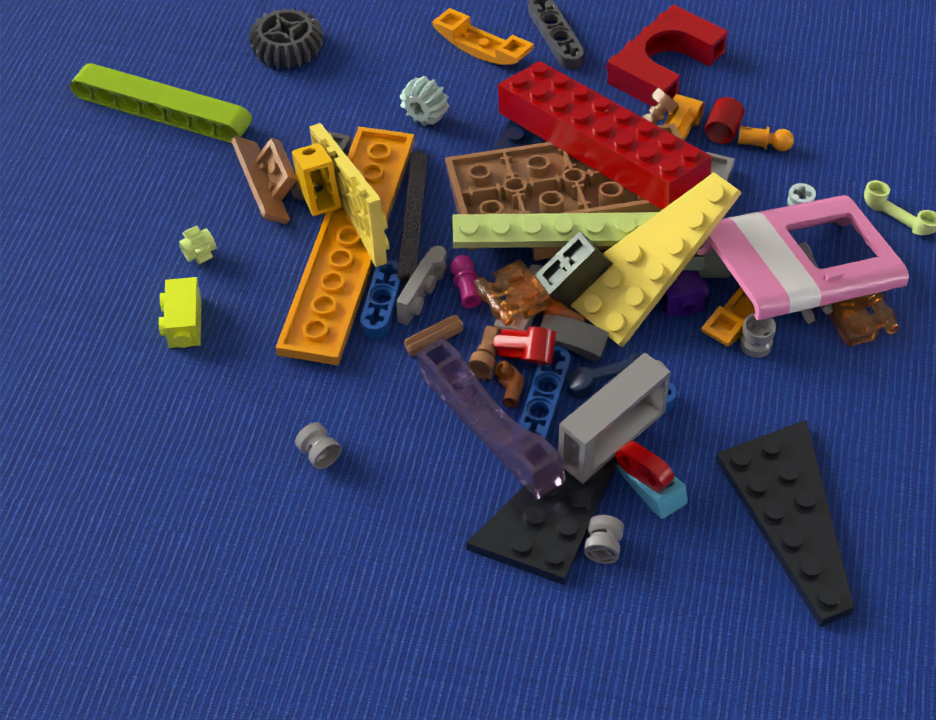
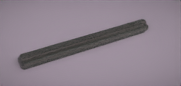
[397,150,428,284]

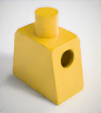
[292,143,341,216]

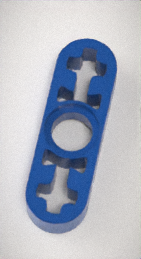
[361,260,404,339]

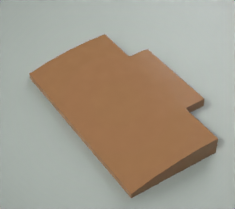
[445,123,682,260]

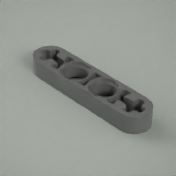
[528,0,584,70]

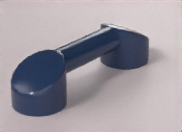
[567,353,642,399]

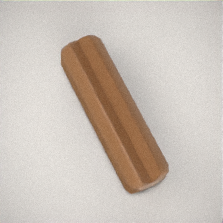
[404,315,463,356]

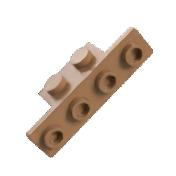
[231,136,298,224]

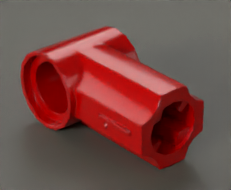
[494,327,557,365]

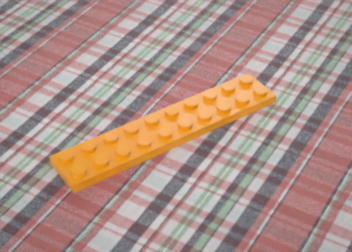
[275,126,415,366]

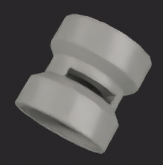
[740,313,776,358]
[295,422,342,469]
[584,515,624,564]

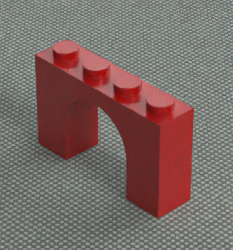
[606,4,728,107]

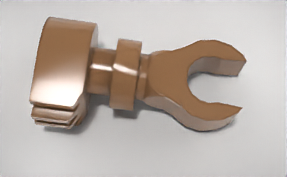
[642,87,679,125]
[467,325,500,381]

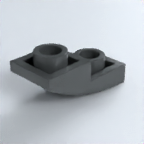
[539,314,609,363]

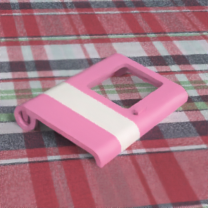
[696,195,909,321]

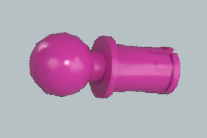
[450,255,481,308]

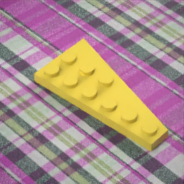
[309,123,390,267]
[570,173,742,347]

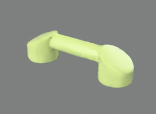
[864,180,936,235]

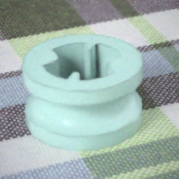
[787,183,816,206]

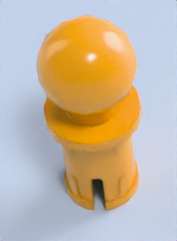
[738,126,794,151]

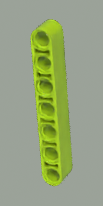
[70,63,253,143]

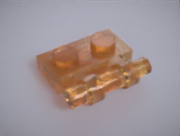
[474,259,552,326]
[829,292,899,347]

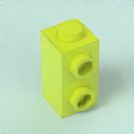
[159,277,202,348]

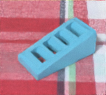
[617,464,688,519]

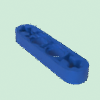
[516,346,570,456]

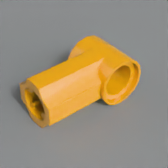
[663,94,705,141]

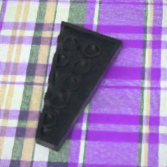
[716,420,854,627]
[466,453,619,585]

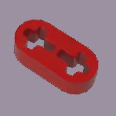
[615,441,674,492]

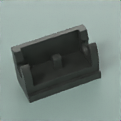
[535,231,613,307]

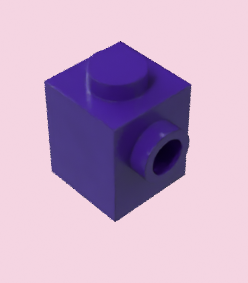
[660,270,709,318]

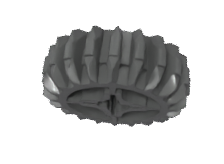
[249,7,324,70]

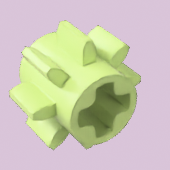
[179,225,217,265]

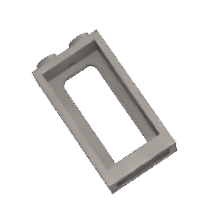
[558,353,671,484]

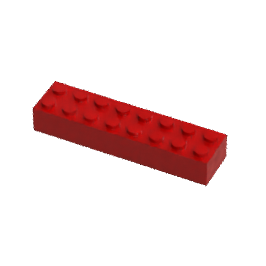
[498,61,712,210]

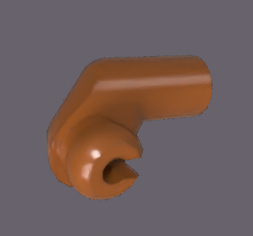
[540,298,585,322]
[494,361,525,408]

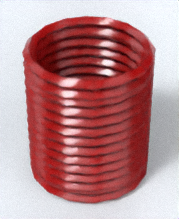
[704,97,745,144]

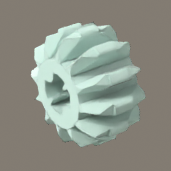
[400,76,449,126]

